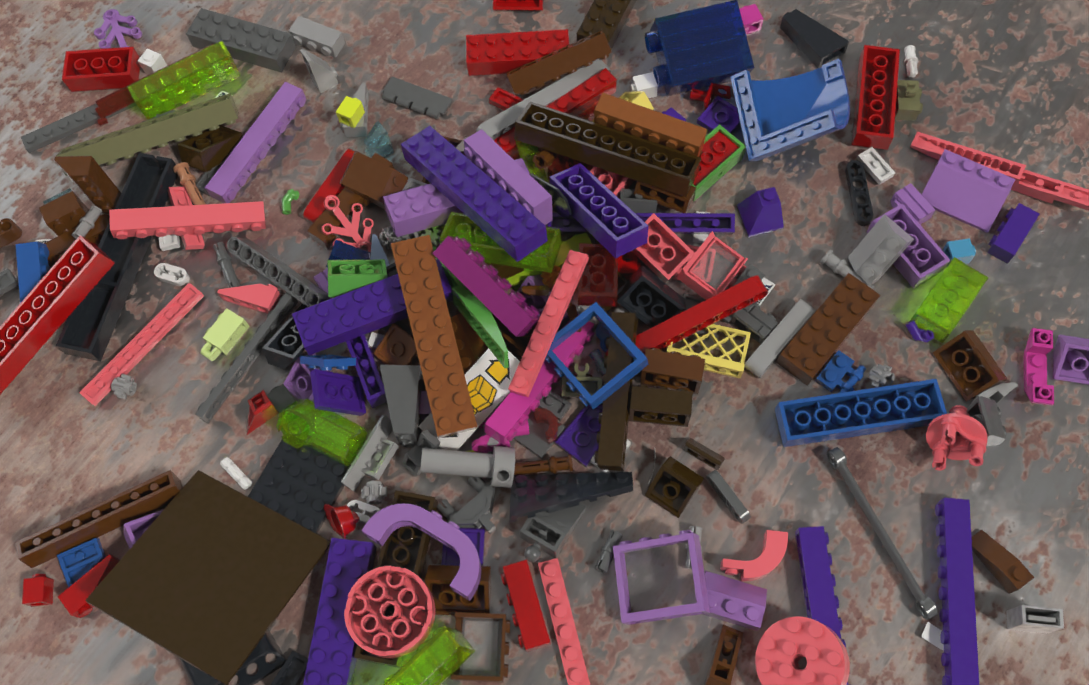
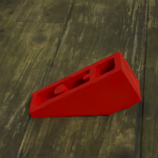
[58,554,120,618]

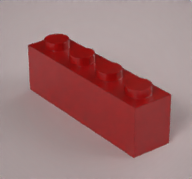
[501,559,551,652]

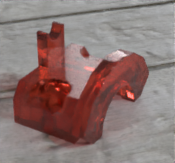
[533,408,562,444]

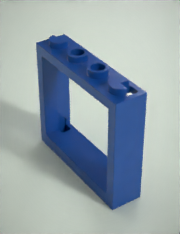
[545,302,649,409]

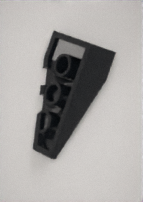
[262,303,308,369]

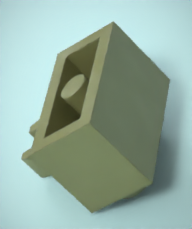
[895,80,923,121]
[561,363,602,398]

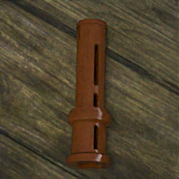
[514,454,573,475]

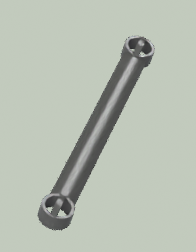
[827,447,938,620]

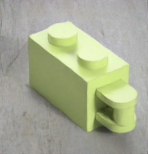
[200,308,250,361]

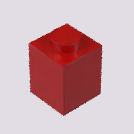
[22,574,54,607]

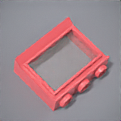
[677,231,748,300]

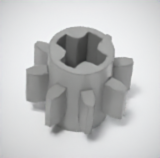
[379,226,402,250]
[869,364,895,387]
[111,374,137,399]
[361,481,387,504]

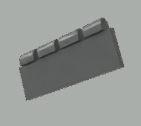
[382,77,453,119]

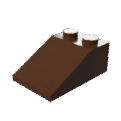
[339,151,408,210]

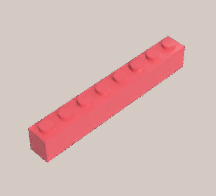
[109,201,266,239]

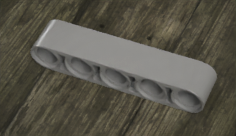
[744,299,817,378]

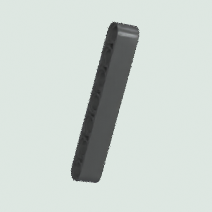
[227,237,330,307]

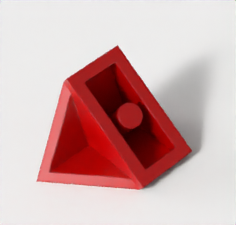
[247,390,279,435]

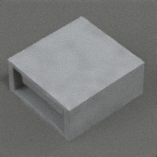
[1006,605,1064,634]

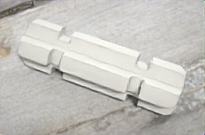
[220,457,252,490]

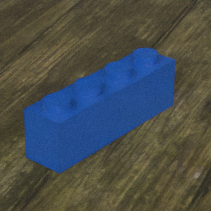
[15,241,50,303]

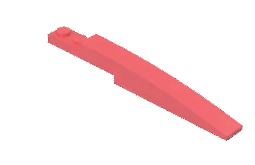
[910,132,1089,211]

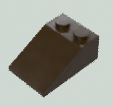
[177,125,242,172]

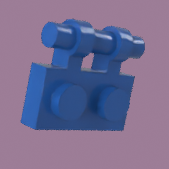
[815,350,866,393]

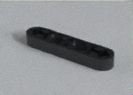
[845,160,873,226]

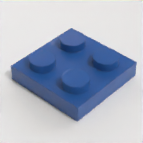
[300,354,356,370]

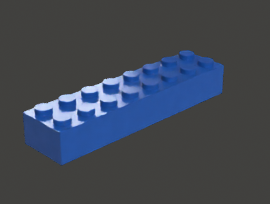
[775,379,947,447]

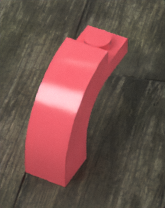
[720,530,788,582]

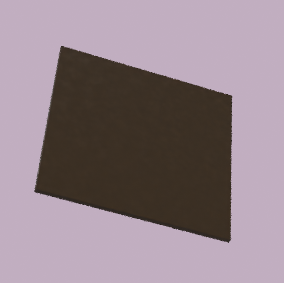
[85,470,331,685]

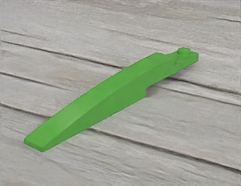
[433,246,509,368]

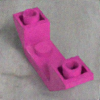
[1024,328,1054,406]

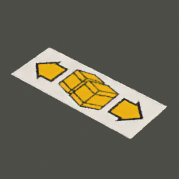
[419,348,520,451]

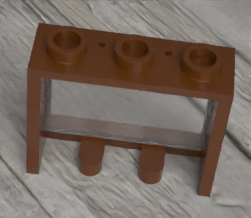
[451,612,510,683]

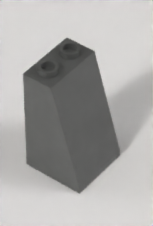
[380,365,425,448]

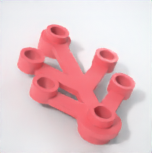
[321,195,374,258]

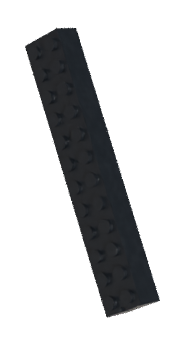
[56,153,178,362]

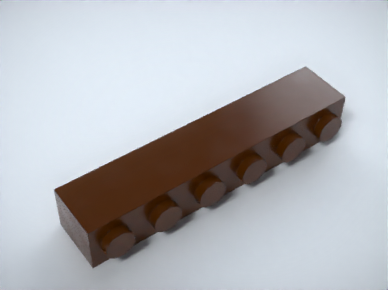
[507,30,612,96]
[307,153,394,250]

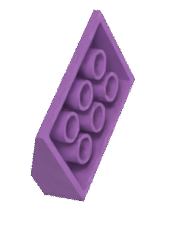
[921,149,1015,233]

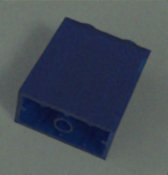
[644,0,755,97]

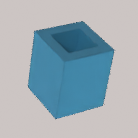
[942,238,976,267]

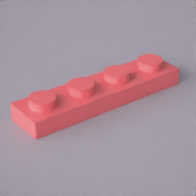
[168,187,205,250]

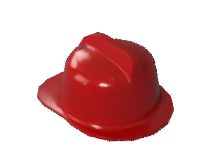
[324,504,360,539]

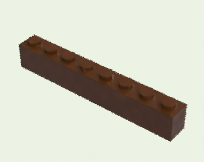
[15,470,183,568]

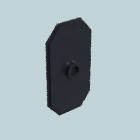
[529,173,572,219]

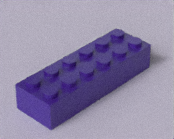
[550,163,648,258]

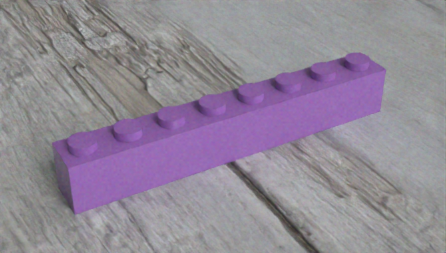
[205,82,307,203]

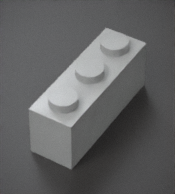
[289,16,345,58]

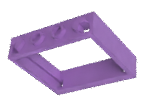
[613,530,710,625]

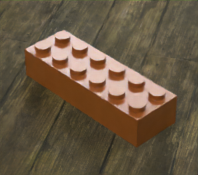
[594,93,707,157]

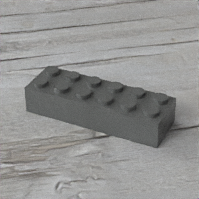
[186,8,296,73]

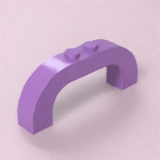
[361,503,481,601]

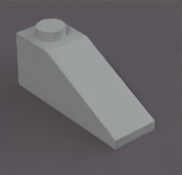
[300,49,338,93]
[340,83,369,137]

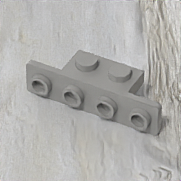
[341,415,399,491]

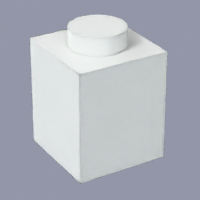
[138,49,168,79]
[630,72,658,98]

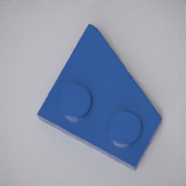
[57,538,106,588]

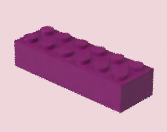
[433,236,540,337]

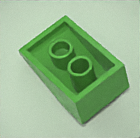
[327,259,387,298]

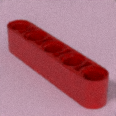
[303,149,355,223]

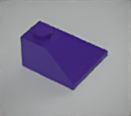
[736,187,784,237]

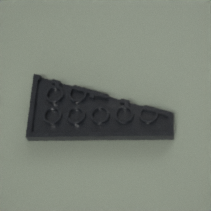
[510,472,633,523]

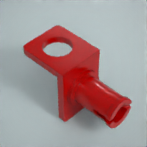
[690,83,732,110]

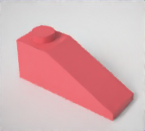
[217,284,282,314]

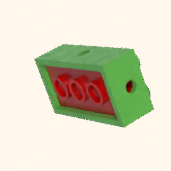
[692,124,746,202]

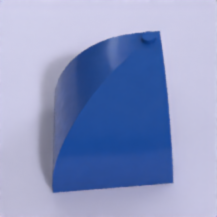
[730,58,850,161]

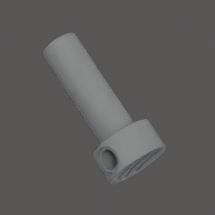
[420,446,515,488]

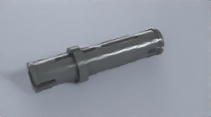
[213,242,240,288]

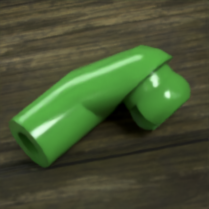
[282,189,299,215]

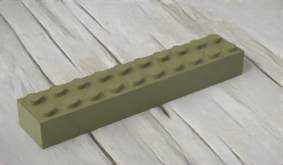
[56,93,239,176]

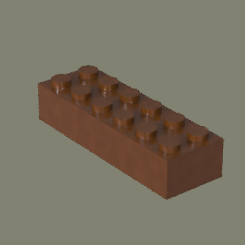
[776,273,881,386]

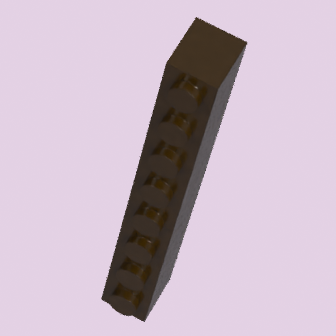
[594,312,638,471]

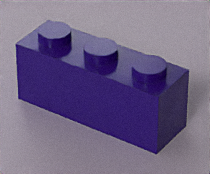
[987,203,1040,264]

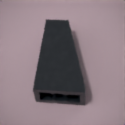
[780,9,849,68]

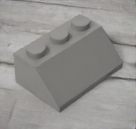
[848,214,914,285]

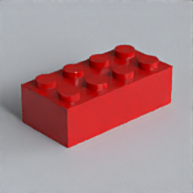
[62,47,140,92]

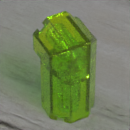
[276,399,367,466]

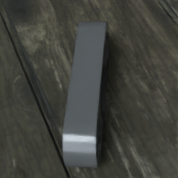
[706,470,751,524]

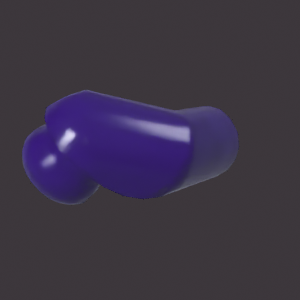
[905,320,934,342]

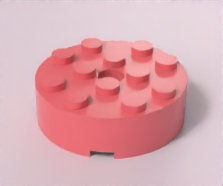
[344,566,435,658]
[755,616,850,685]

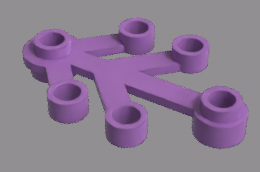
[94,9,142,49]

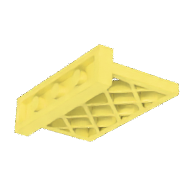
[667,324,751,379]

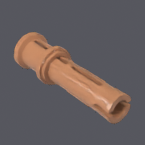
[173,162,206,205]

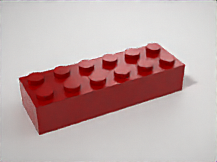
[466,29,569,76]
[852,45,900,150]

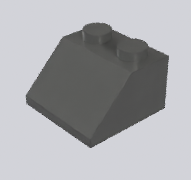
[967,396,1007,446]

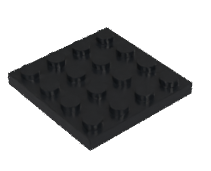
[248,433,351,534]

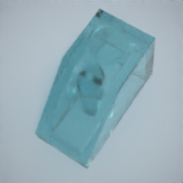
[364,121,394,158]

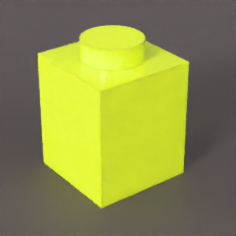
[336,96,365,128]

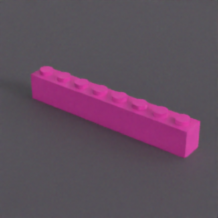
[484,314,595,445]

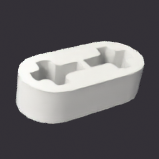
[154,263,190,286]
[347,500,380,524]

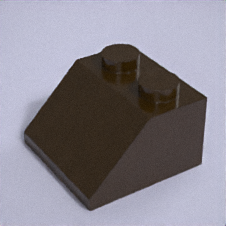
[645,456,705,518]

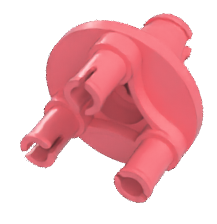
[926,405,988,471]

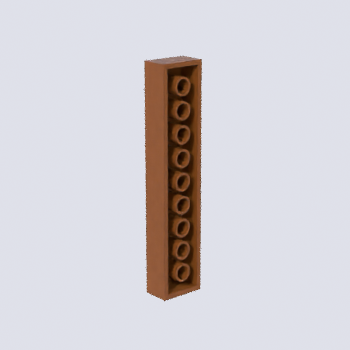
[391,235,477,438]

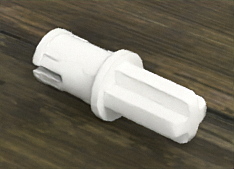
[904,45,918,78]

